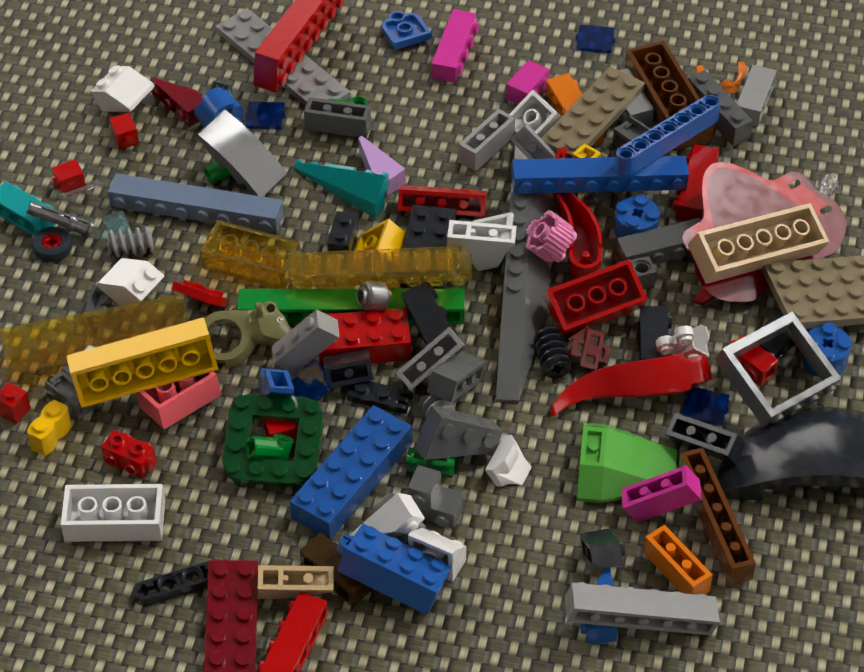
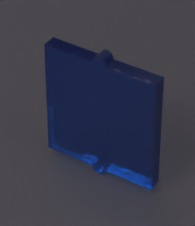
[576,25,615,53]
[245,101,286,130]
[291,359,331,402]
[683,386,730,427]

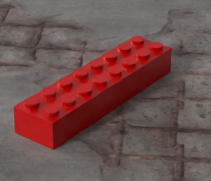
[253,0,344,93]

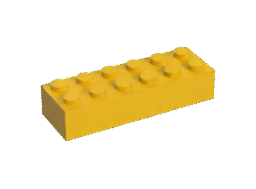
[66,317,218,408]

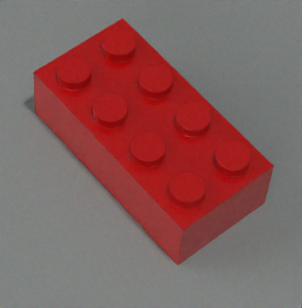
[544,259,648,338]
[319,308,411,368]

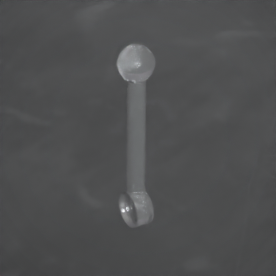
[58,180,101,201]

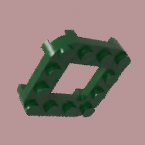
[222,394,324,491]

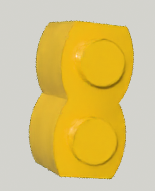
[27,400,71,456]

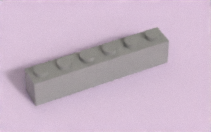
[565,582,720,636]

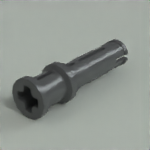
[26,201,94,239]

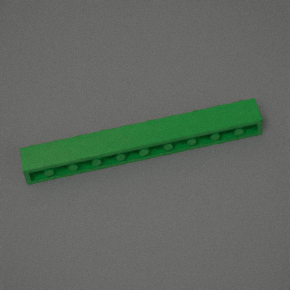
[237,288,465,324]

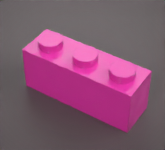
[622,465,702,523]

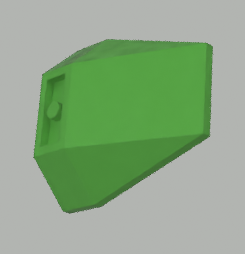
[577,423,677,503]

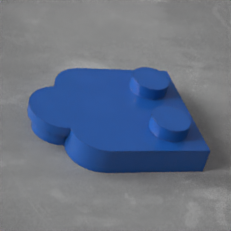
[382,11,432,50]

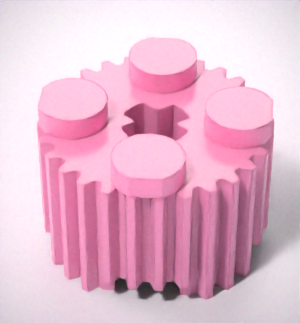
[525,210,577,263]

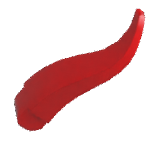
[552,147,602,279]
[550,353,714,417]

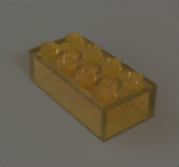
[200,220,301,289]

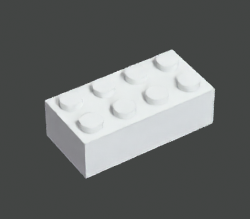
[61,484,165,542]

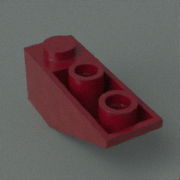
[151,78,203,127]

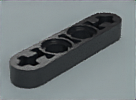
[133,559,220,606]

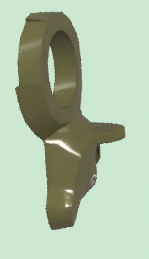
[205,301,291,369]

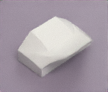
[485,435,532,486]

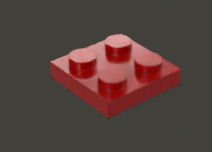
[171,279,230,307]

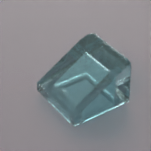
[103,211,132,236]

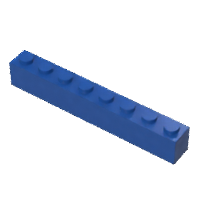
[511,156,689,194]

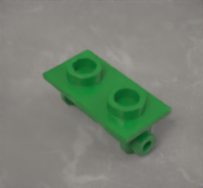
[406,447,455,476]

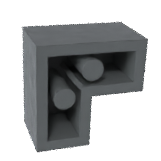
[408,465,464,529]

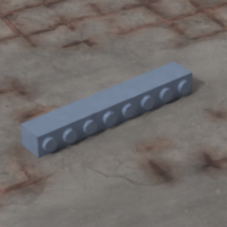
[108,173,284,233]

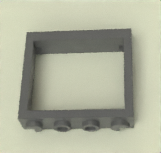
[715,312,842,427]

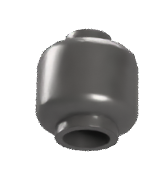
[356,281,392,311]

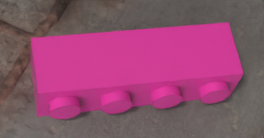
[432,9,479,83]

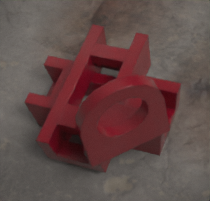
[567,327,611,371]

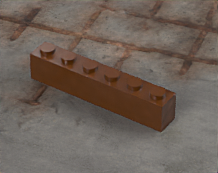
[679,448,756,585]

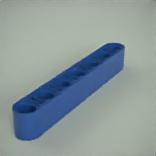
[614,95,721,176]

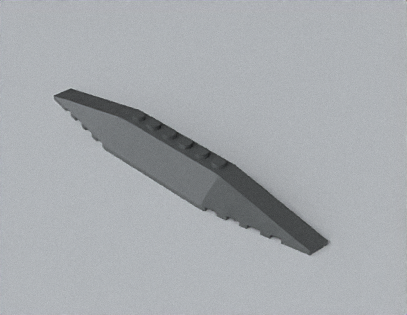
[496,145,553,403]

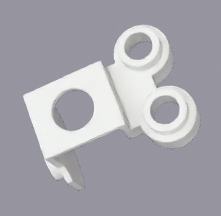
[656,325,709,359]

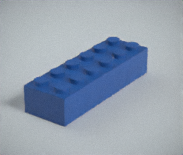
[290,405,413,539]

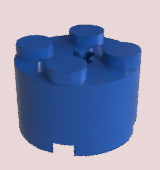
[194,87,243,127]
[614,194,660,238]
[802,322,852,377]

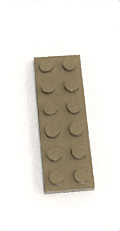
[541,66,645,158]

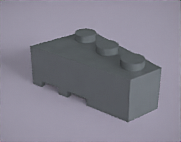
[414,405,503,460]

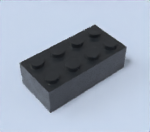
[400,205,456,289]

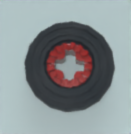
[32,226,73,262]

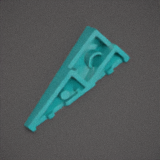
[294,159,389,219]

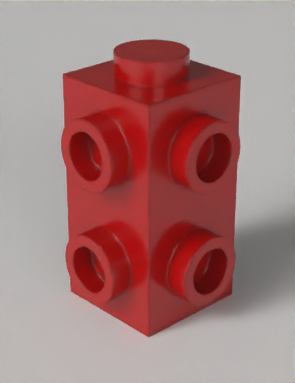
[728,335,778,387]
[101,430,157,478]

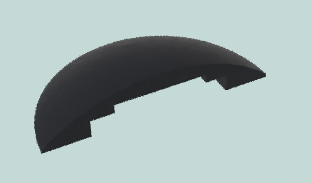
[717,407,864,501]

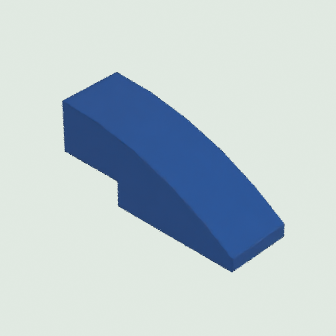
[259,368,294,396]

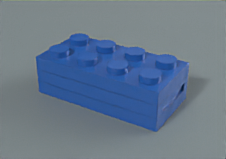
[337,524,452,615]

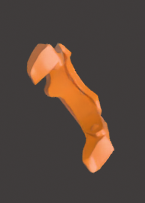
[696,62,748,93]

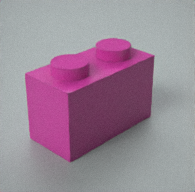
[506,60,550,104]

